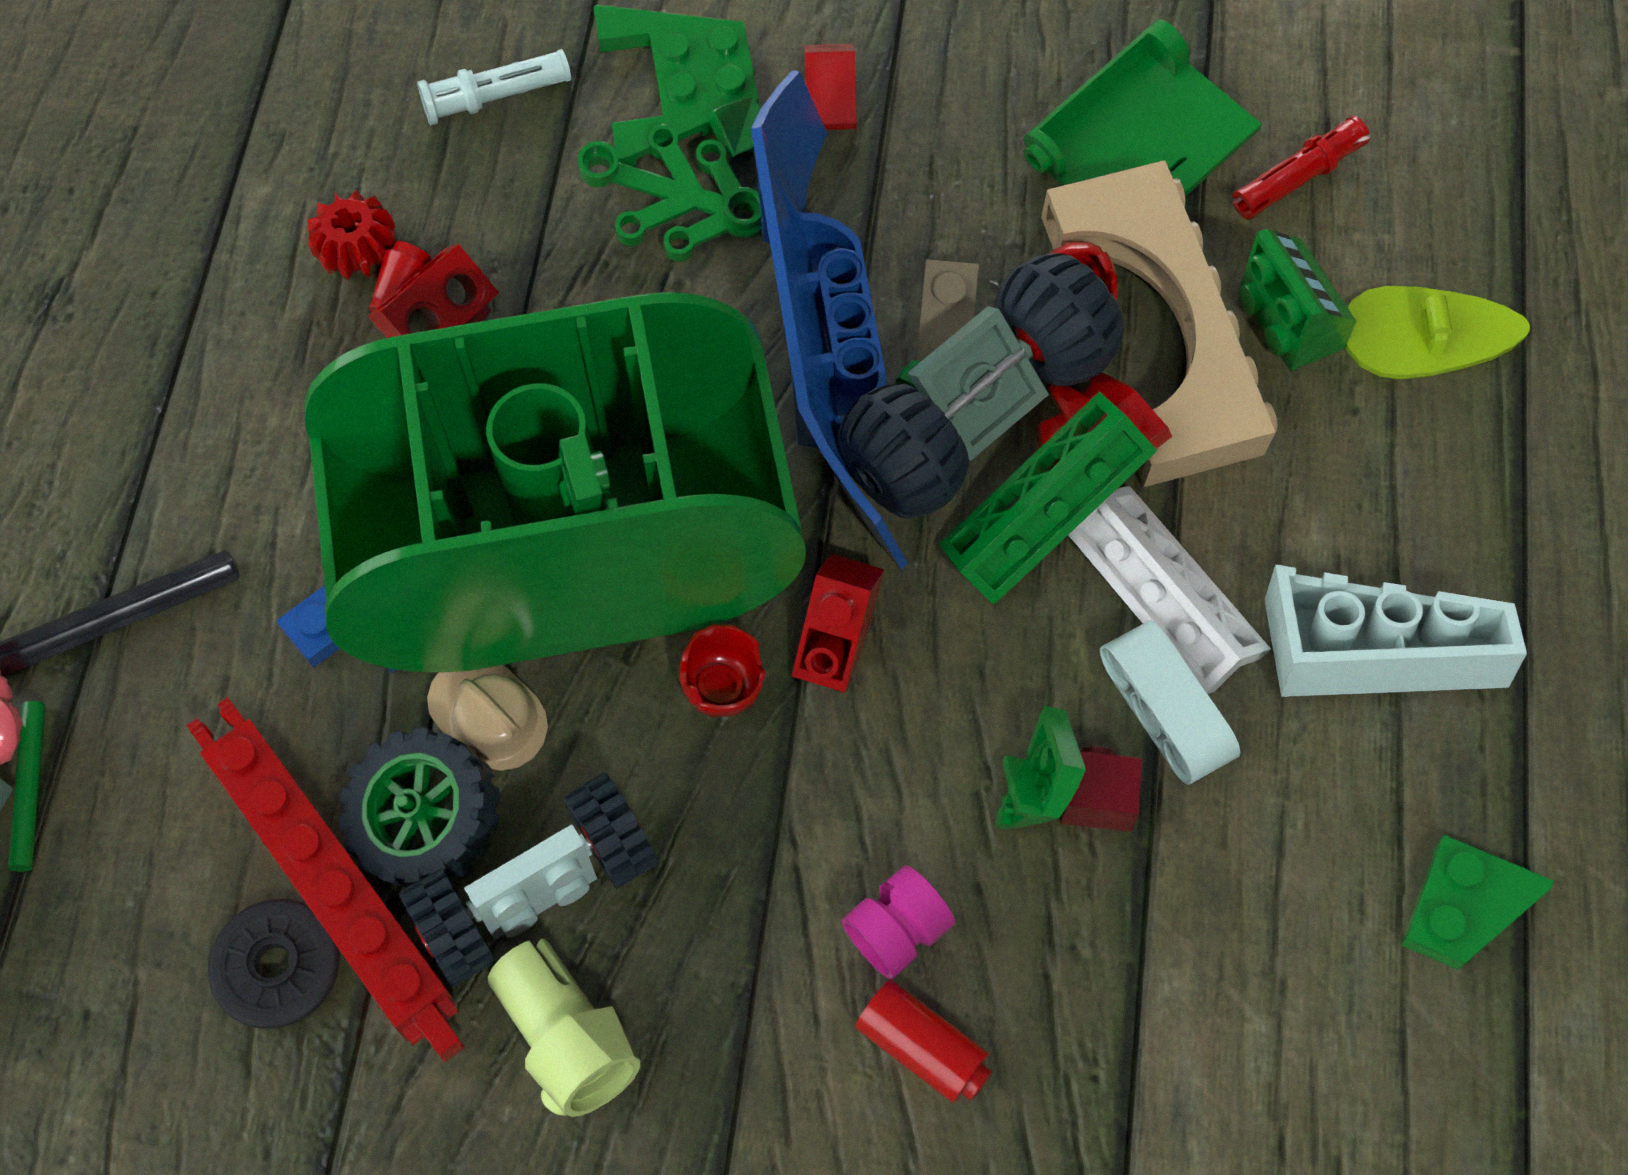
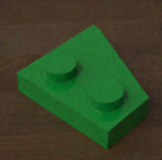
[1401,835,1554,970]

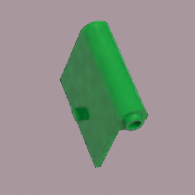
[1023,19,1262,197]

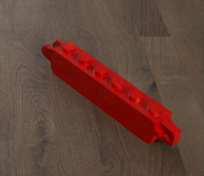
[186,697,465,1063]

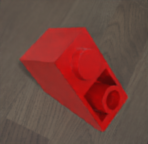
[792,554,885,693]

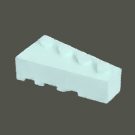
[1265,564,1527,697]

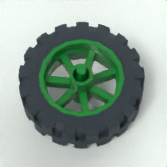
[338,728,501,888]

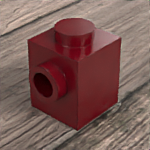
[1061,746,1142,832]

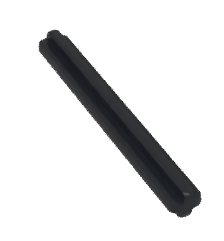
[0,550,240,677]

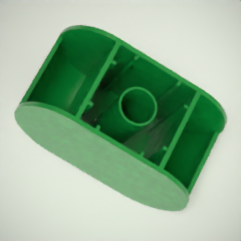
[304,292,806,672]

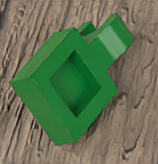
[559,434,611,515]

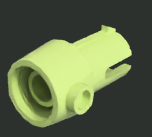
[488,939,641,1117]

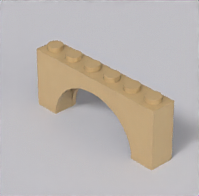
[1041,160,1277,487]

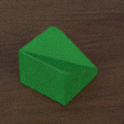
[707,96,761,163]

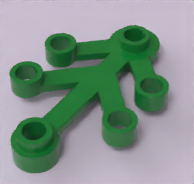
[578,124,762,262]

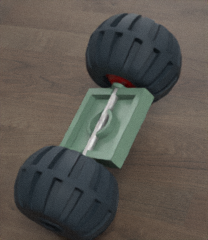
[837,253,1124,518]

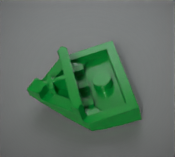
[995,705,1086,830]

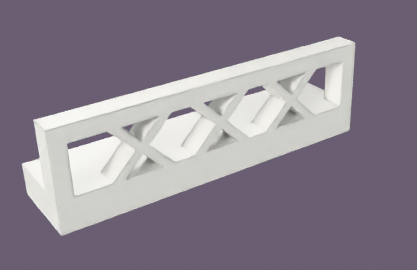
[1069,486,1271,694]

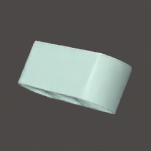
[1100,620,1240,785]

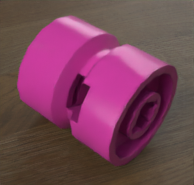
[841,865,955,980]

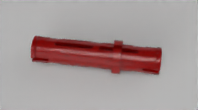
[1232,116,1370,220]

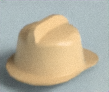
[427,665,548,771]

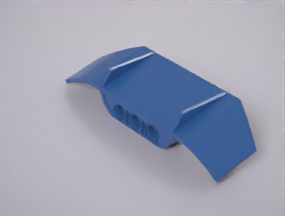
[751,70,908,569]

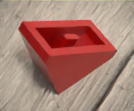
[804,43,857,130]

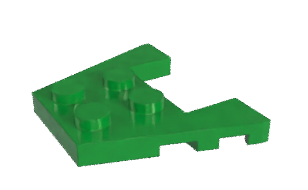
[593,5,759,167]

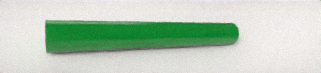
[8,701,46,872]

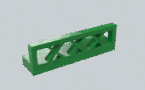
[939,392,1158,605]

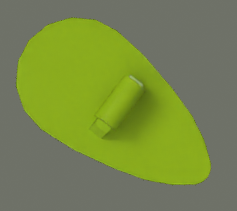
[1345,286,1530,379]

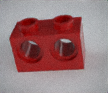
[368,243,499,338]

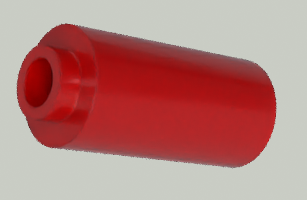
[855,979,993,1104]

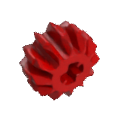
[307,190,397,280]

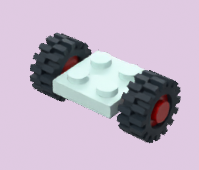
[399,772,658,987]

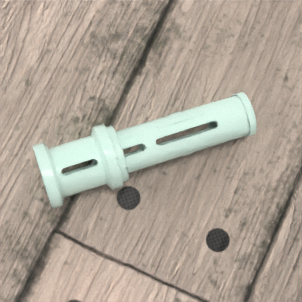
[417,49,571,126]

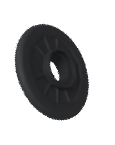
[208,899,340,1029]

